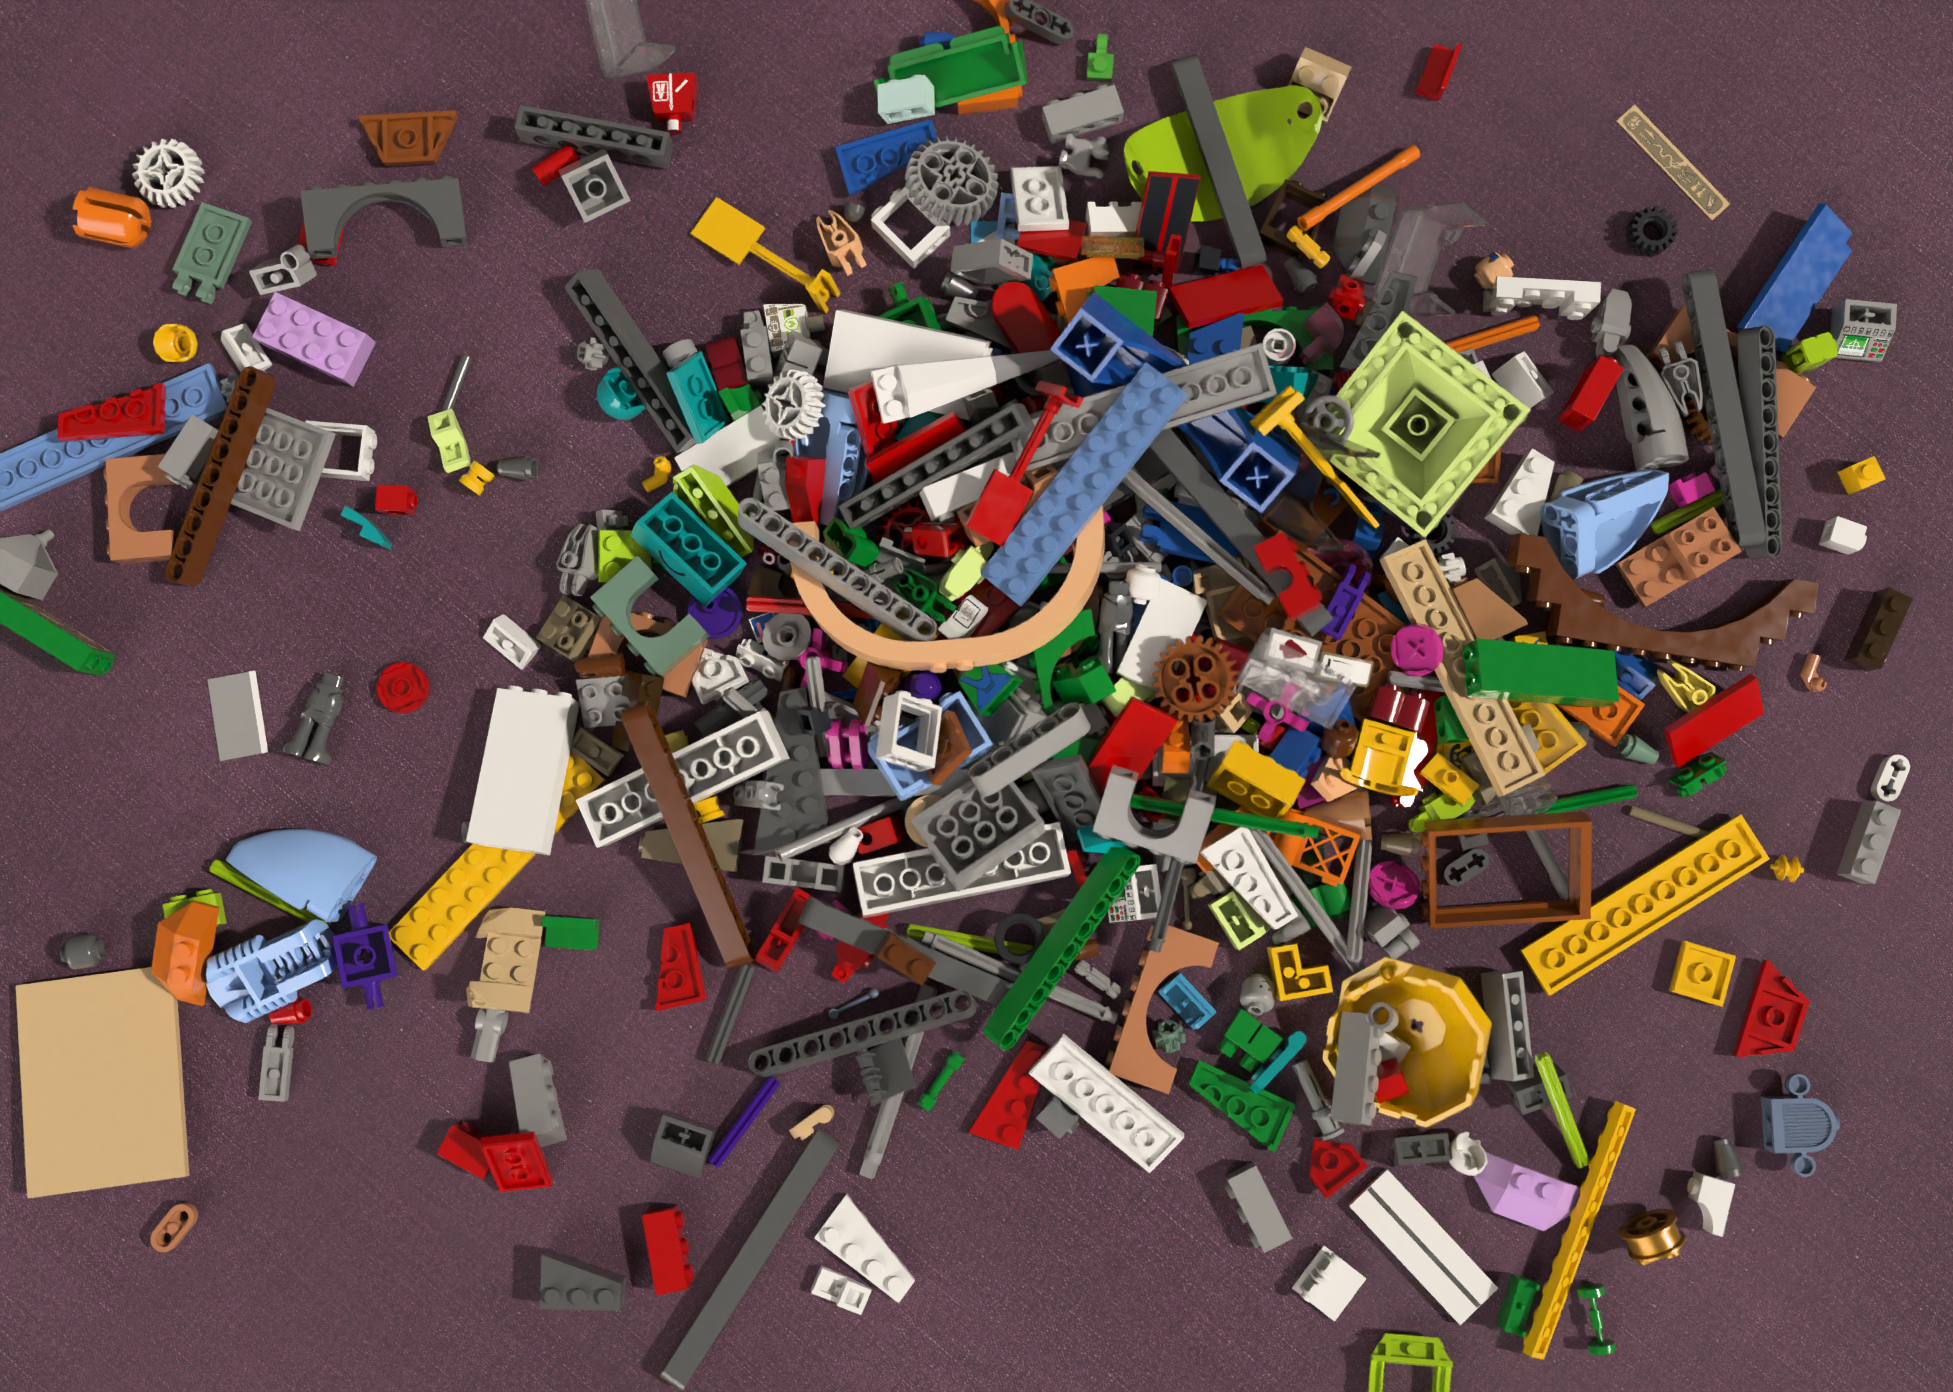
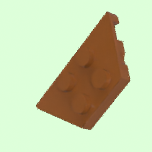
[359,110,458,167]

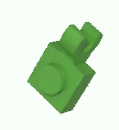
[1087,34,1114,82]

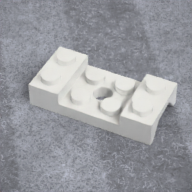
[1483,276,1601,320]

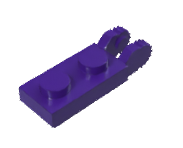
[1320,564,1371,641]

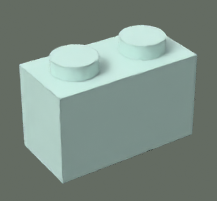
[878,75,935,124]

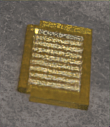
[1081,236,1144,259]

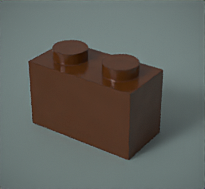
[874,930,936,985]

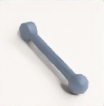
[829,988,879,1019]

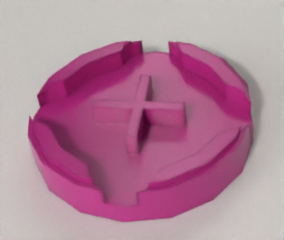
[1391,623,1443,677]
[1368,861,1420,910]

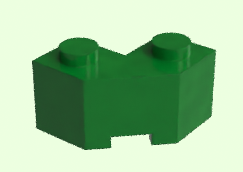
[1051,657,1116,705]

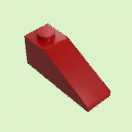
[785,455,826,531]

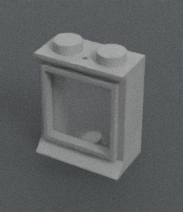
[986,688,1047,755]

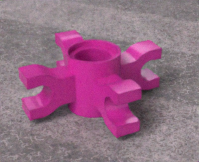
[794,628,848,691]
[1246,681,1309,742]

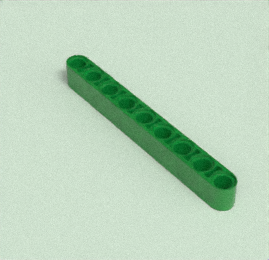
[983,847,1141,1050]

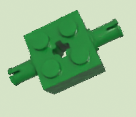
[877,282,942,331]

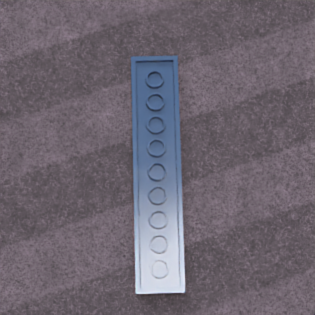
[0,363,229,512]
[981,363,1189,607]

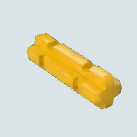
[1286,225,1330,268]

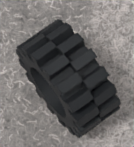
[1625,206,1678,257]
[1405,511,1457,554]

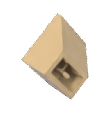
[1288,47,1351,123]

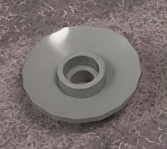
[762,613,812,661]

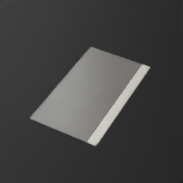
[207,671,268,761]

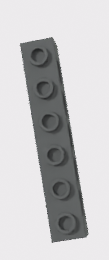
[514,105,674,169]

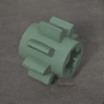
[1152,1020,1186,1053]

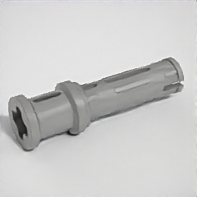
[1292,1059,1344,1141]

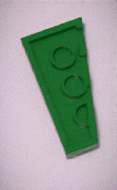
[1188,1059,1296,1153]

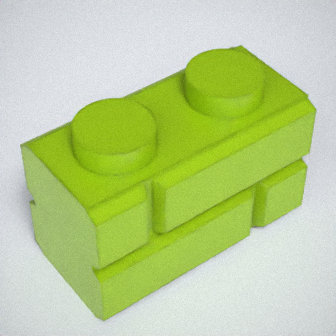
[1781,332,1838,375]

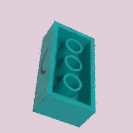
[630,492,747,607]

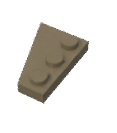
[1460,723,1541,805]

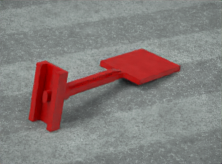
[1016,220,1182,289]
[964,380,1083,547]

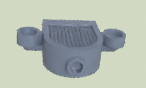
[1761,1073,1840,1177]

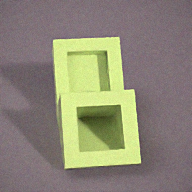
[427,408,471,473]

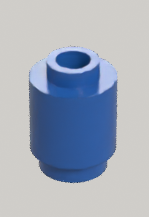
[919,31,955,50]

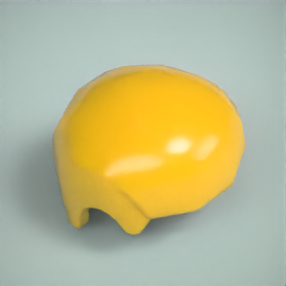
[153,324,198,362]

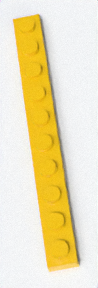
[1522,1101,1636,1360]

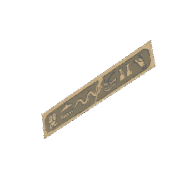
[1617,105,1730,220]

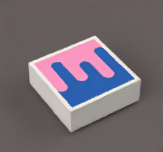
[749,612,775,644]

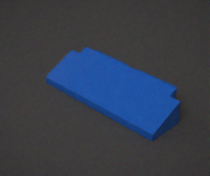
[1737,203,1852,353]

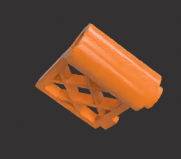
[1273,808,1361,887]

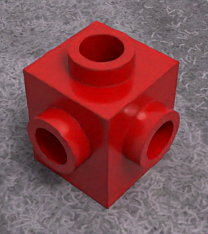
[1328,275,1367,320]

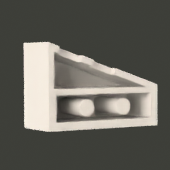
[1484,448,1554,536]

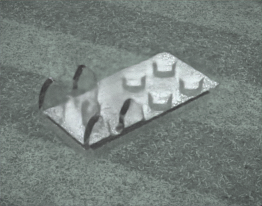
[1236,633,1358,730]

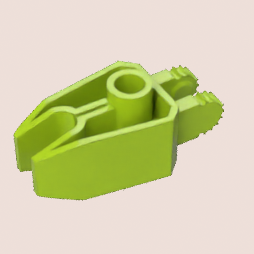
[1407,792,1478,833]

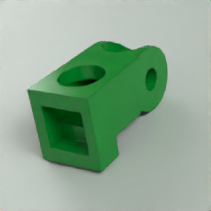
[1434,694,1469,744]

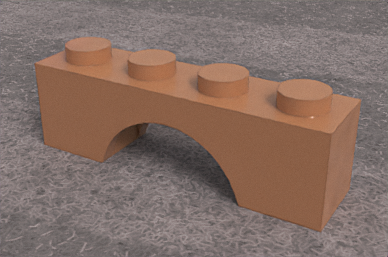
[956,464,1058,547]

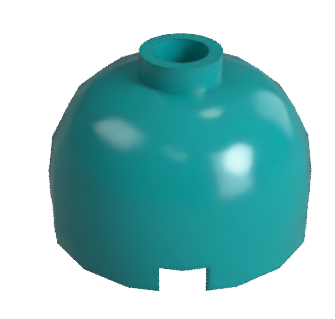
[596,368,646,420]

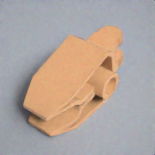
[816,210,866,276]

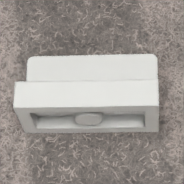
[1492,351,1554,408]

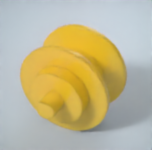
[1771,855,1804,882]

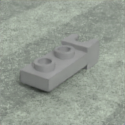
[733,780,784,811]

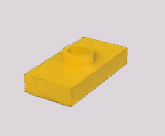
[1420,753,1480,807]

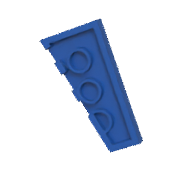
[835,119,937,197]

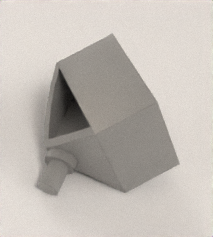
[0,529,58,600]

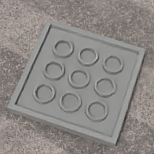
[231,408,336,531]

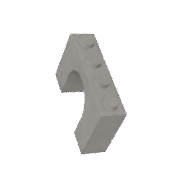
[1093,765,1216,863]

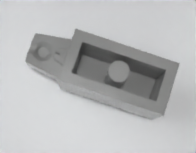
[741,311,775,387]

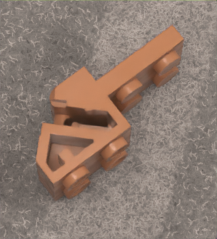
[1615,507,1742,608]

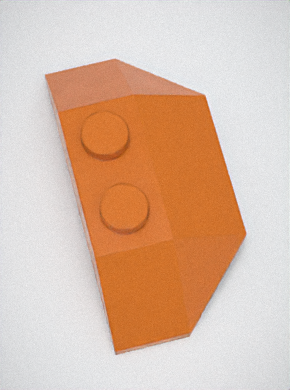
[151,901,220,1006]

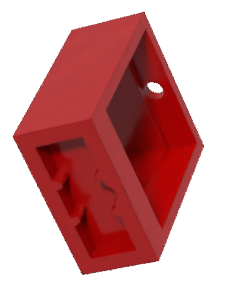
[1556,355,1624,432]

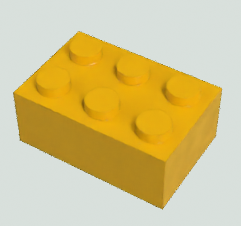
[1206,740,1305,819]

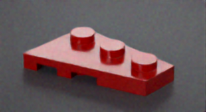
[655,923,707,1012]

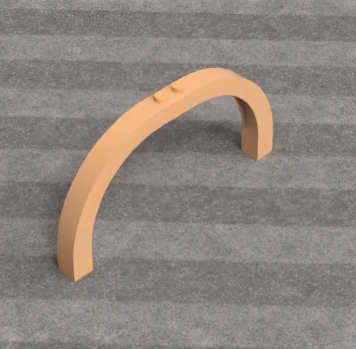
[789,505,1105,673]

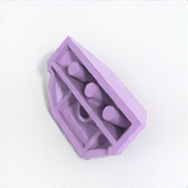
[1473,1151,1580,1231]

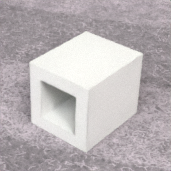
[1819,516,1867,555]

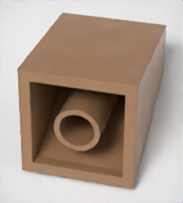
[1450,577,1528,640]

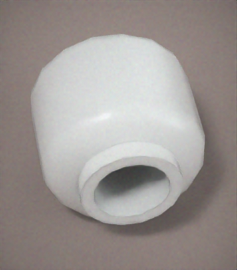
[1125,564,1161,604]

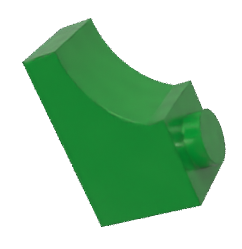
[718,384,764,421]

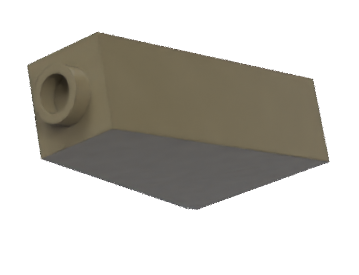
[639,819,746,872]

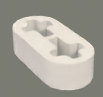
[1871,755,1910,802]

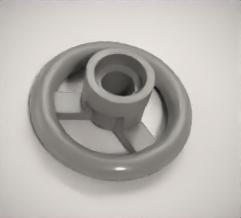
[1301,395,1354,448]

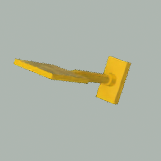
[691,197,841,313]
[1250,385,1380,528]

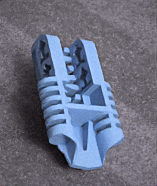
[205,919,338,1023]

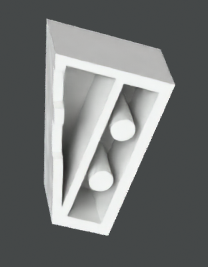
[1085,202,1142,247]

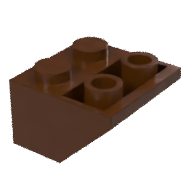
[852,661,905,727]

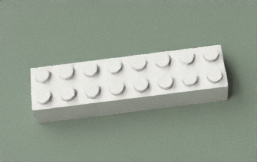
[576,711,790,848]
[853,822,1071,918]

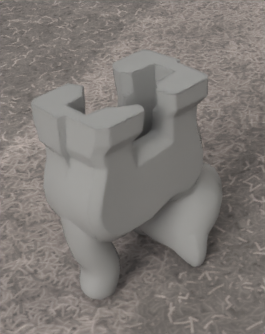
[1058,133,1109,179]

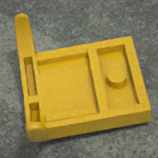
[1340,718,1418,796]

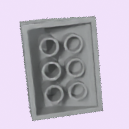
[910,779,1045,892]

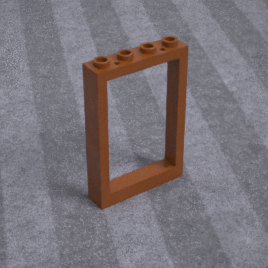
[1420,811,1592,929]

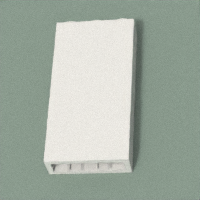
[823,309,994,420]
[466,685,580,855]

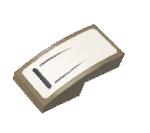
[1314,651,1374,688]

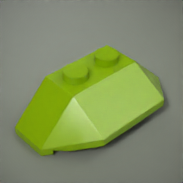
[673,464,754,558]

